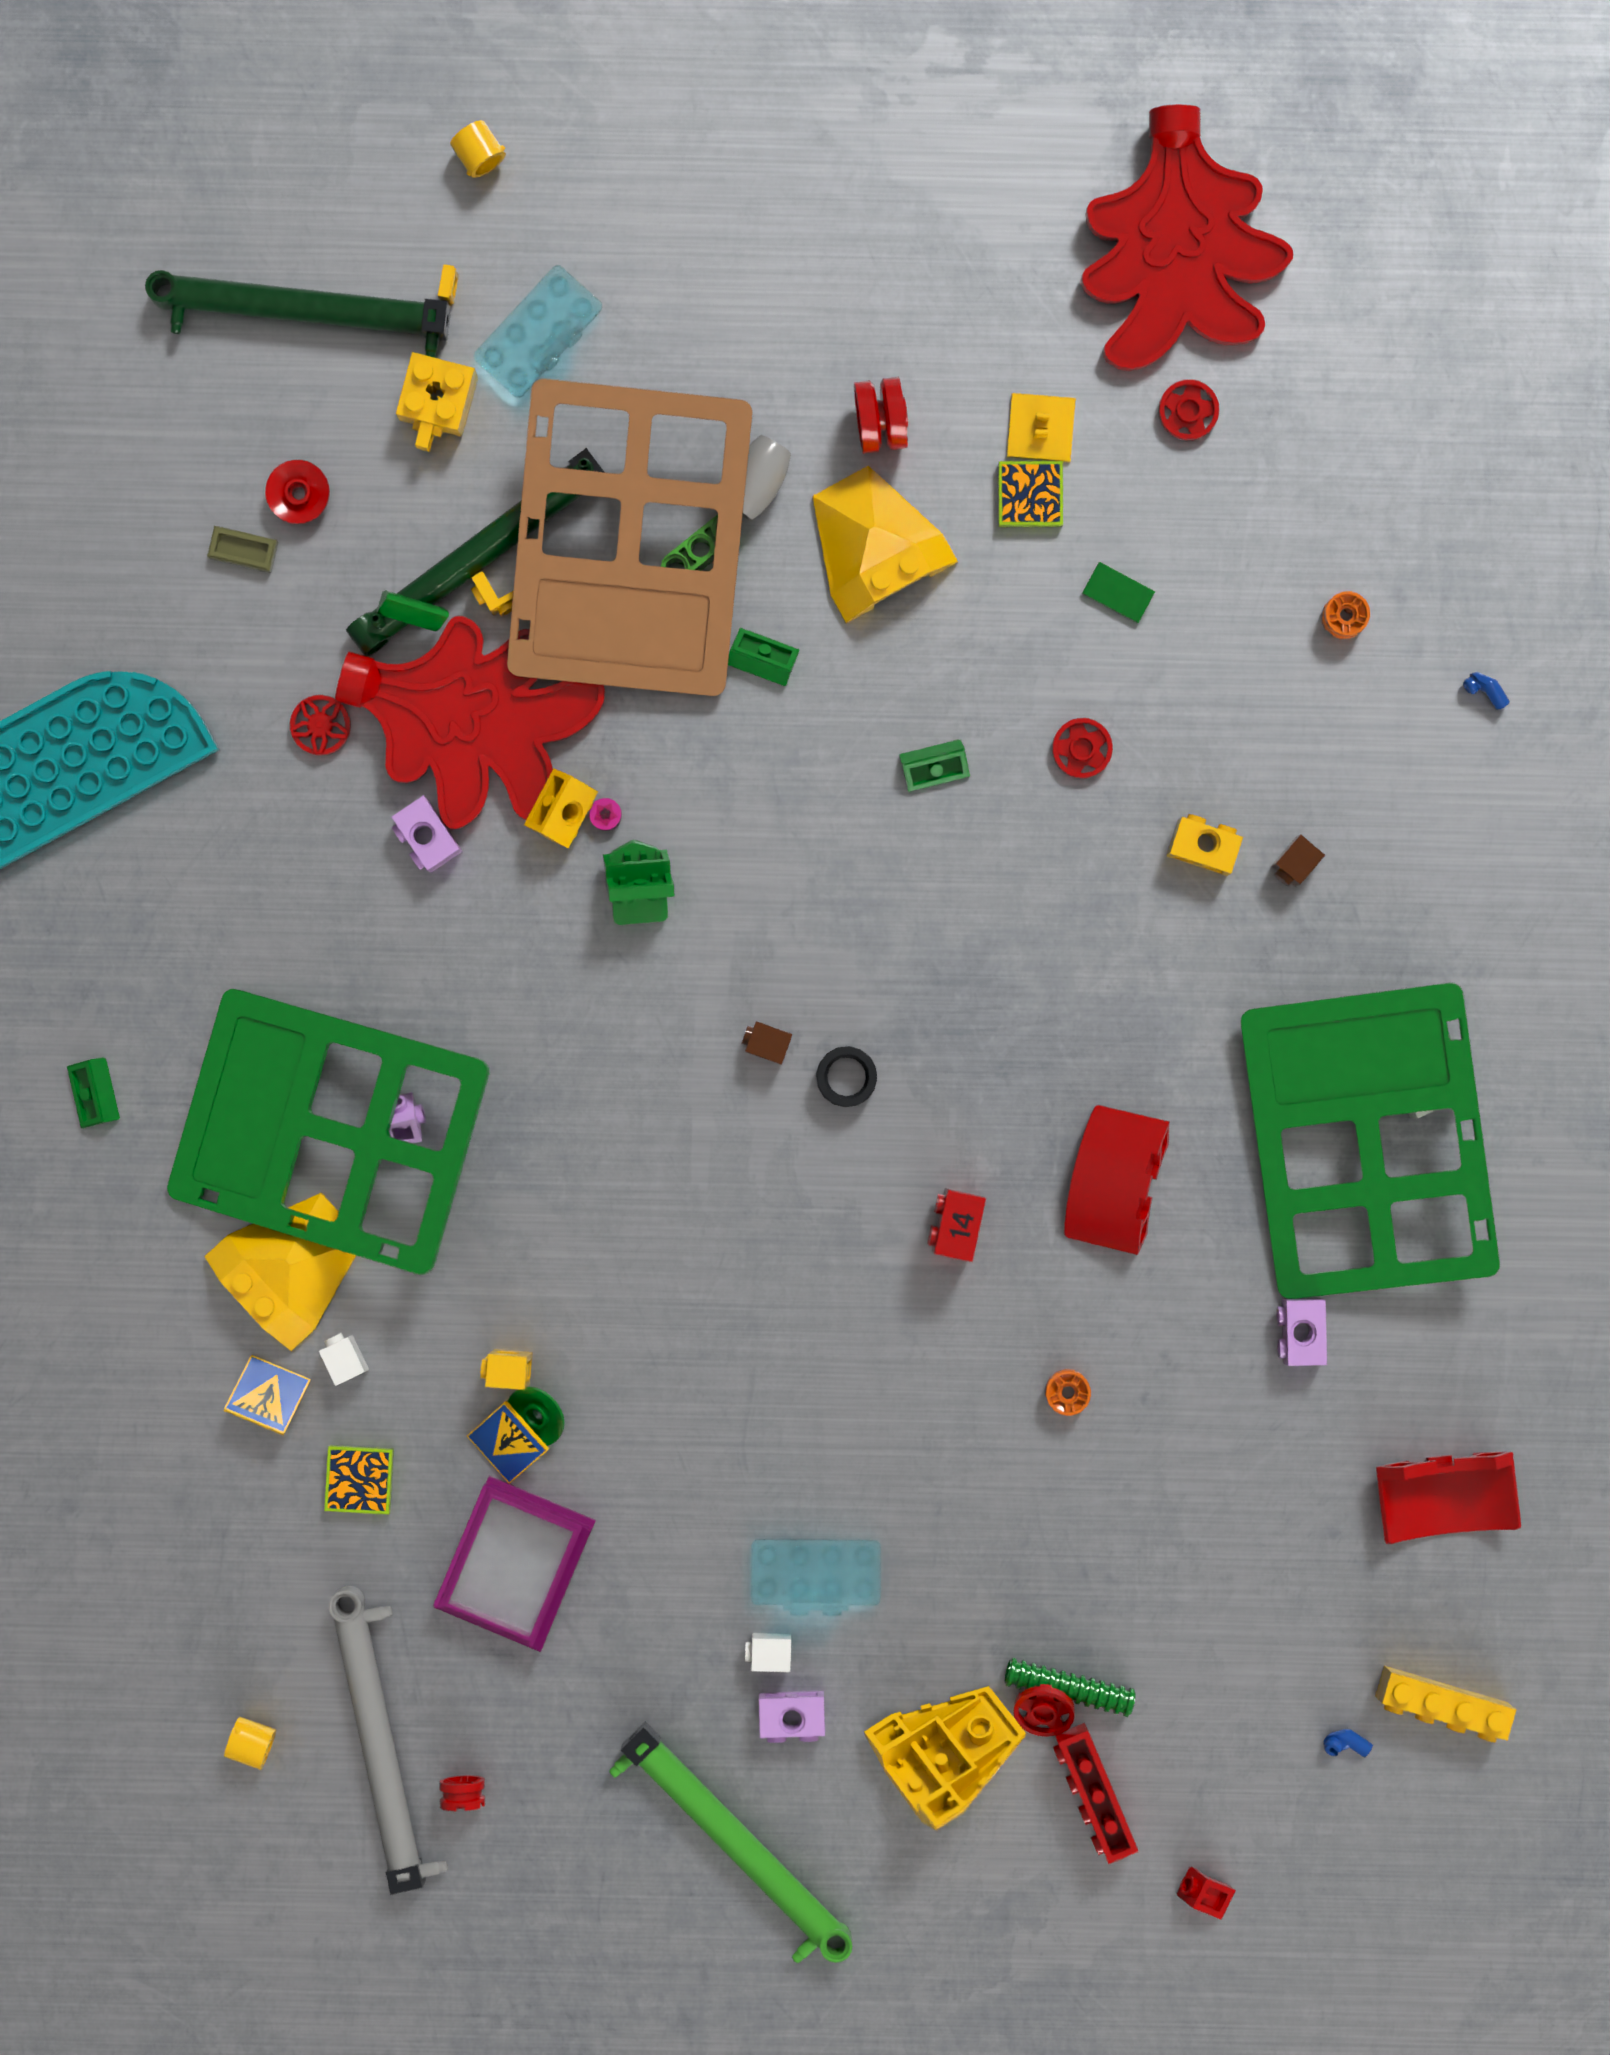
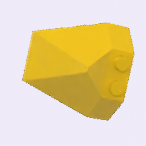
[812,465,958,623]
[204,1193,356,1351]
[864,1686,1026,1830]

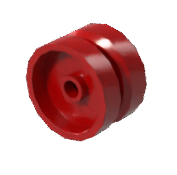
[854,376,908,454]

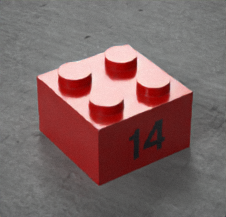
[927,1188,986,1262]

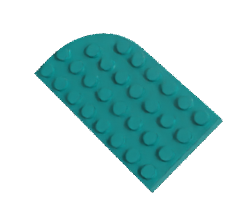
[0,671,219,869]

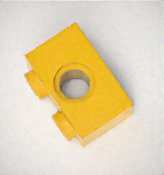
[524,768,598,848]
[1166,814,1243,876]
[480,1349,533,1390]

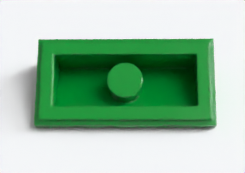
[1082,562,1155,623]
[377,590,449,631]
[728,627,800,686]
[899,739,970,792]
[67,1057,120,1129]

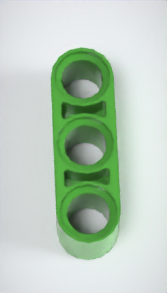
[661,515,718,571]

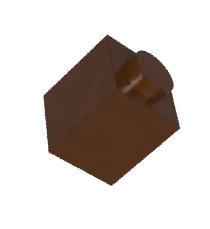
[1271,834,1325,887]
[741,1021,793,1065]

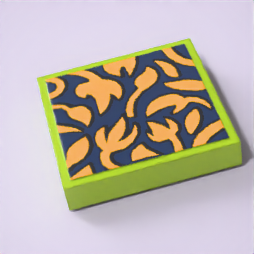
[998,461,1063,527]
[324,1445,394,1514]

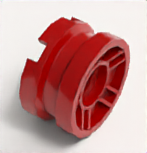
[439,1775,486,1811]

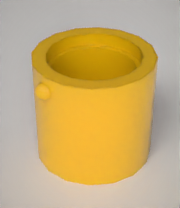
[450,120,506,178]
[224,1716,276,1770]

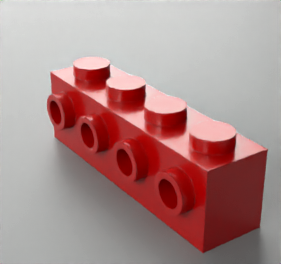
[1053,1723,1139,1864]

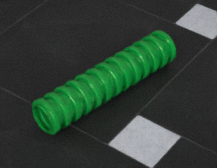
[1004,1657,1136,1717]

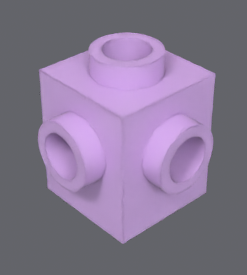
[389,1092,426,1143]

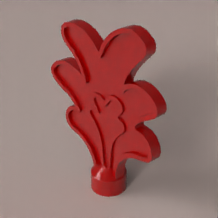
[1080,104,1294,371]
[335,616,605,830]

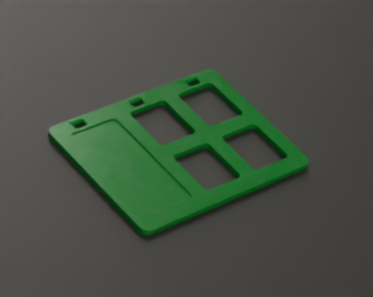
[1241,982,1500,1299]
[167,989,490,1275]

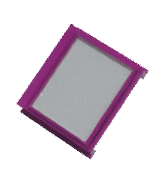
[433,1475,596,1652]

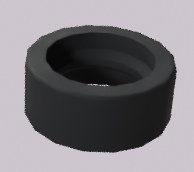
[816,1046,877,1107]

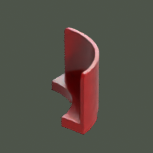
[1064,1105,1170,1255]
[1376,1452,1521,1544]

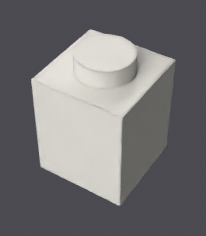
[319,1333,369,1386]
[745,1633,791,1672]

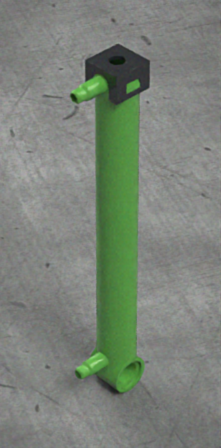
[609,1721,852,1963]

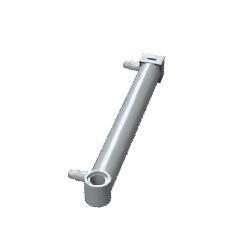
[329,1586,448,1895]

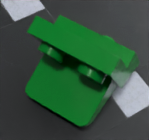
[603,840,675,925]

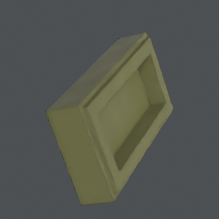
[207,525,278,573]

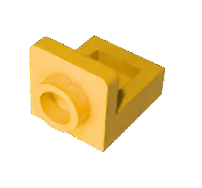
[471,571,514,616]

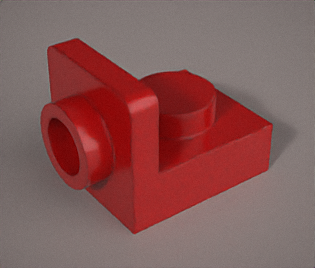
[1177,1867,1236,1920]

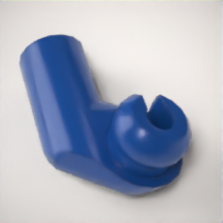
[1463,672,1510,710]
[1324,1729,1373,1758]

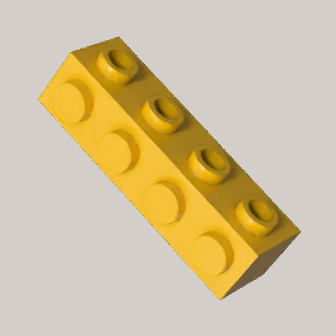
[1375,1665,1517,1743]

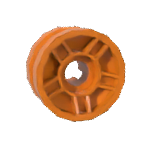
[1321,591,1370,639]
[1045,1369,1091,1416]

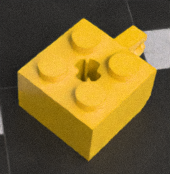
[396,352,478,452]

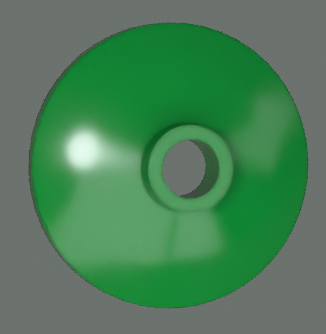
[507,1387,565,1446]

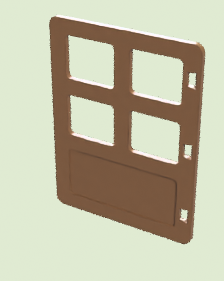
[507,379,753,696]

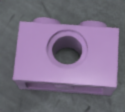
[391,795,463,873]
[1277,1298,1327,1366]
[759,1691,825,1743]

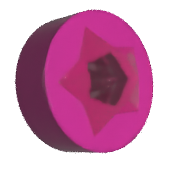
[589,798,622,831]

